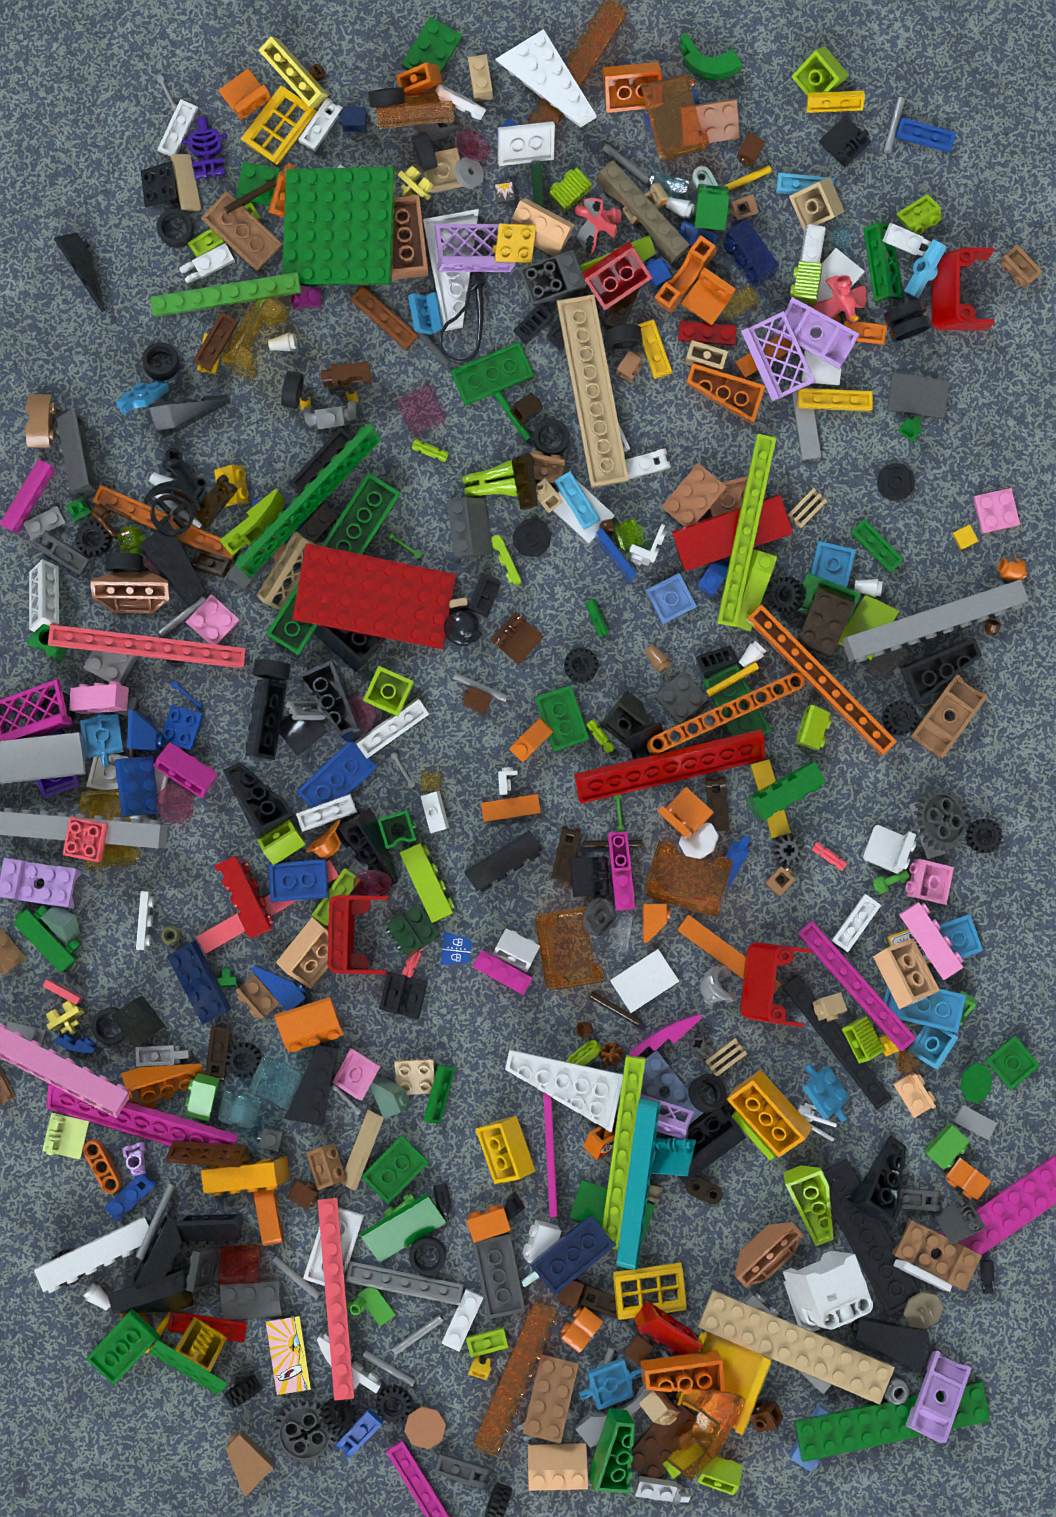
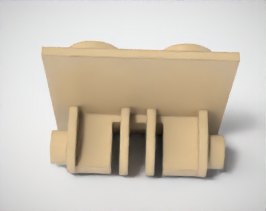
[394,1058,435,1095]

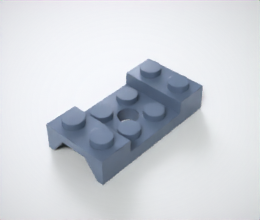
[641,1050,704,1123]

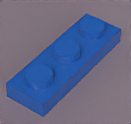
[896,117,956,153]

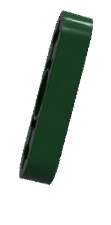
[531,161,544,208]

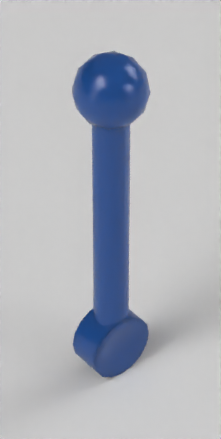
[171,681,203,709]

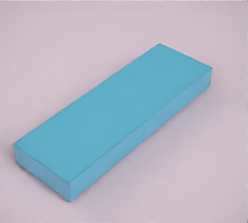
[776,173,835,194]
[554,471,600,530]

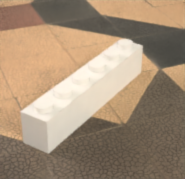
[34,1216,154,1293]

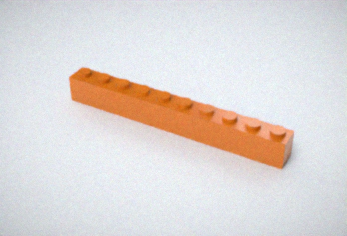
[745,604,897,755]

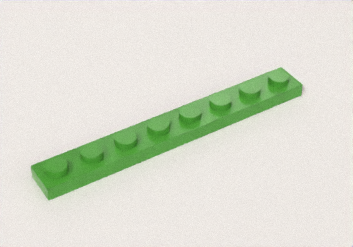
[150,272,302,317]

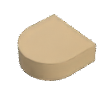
[449,598,469,609]

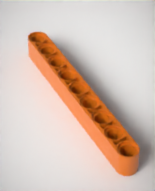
[647,673,805,754]

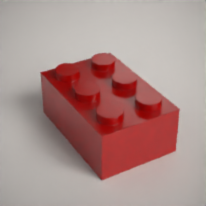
[581,241,652,311]

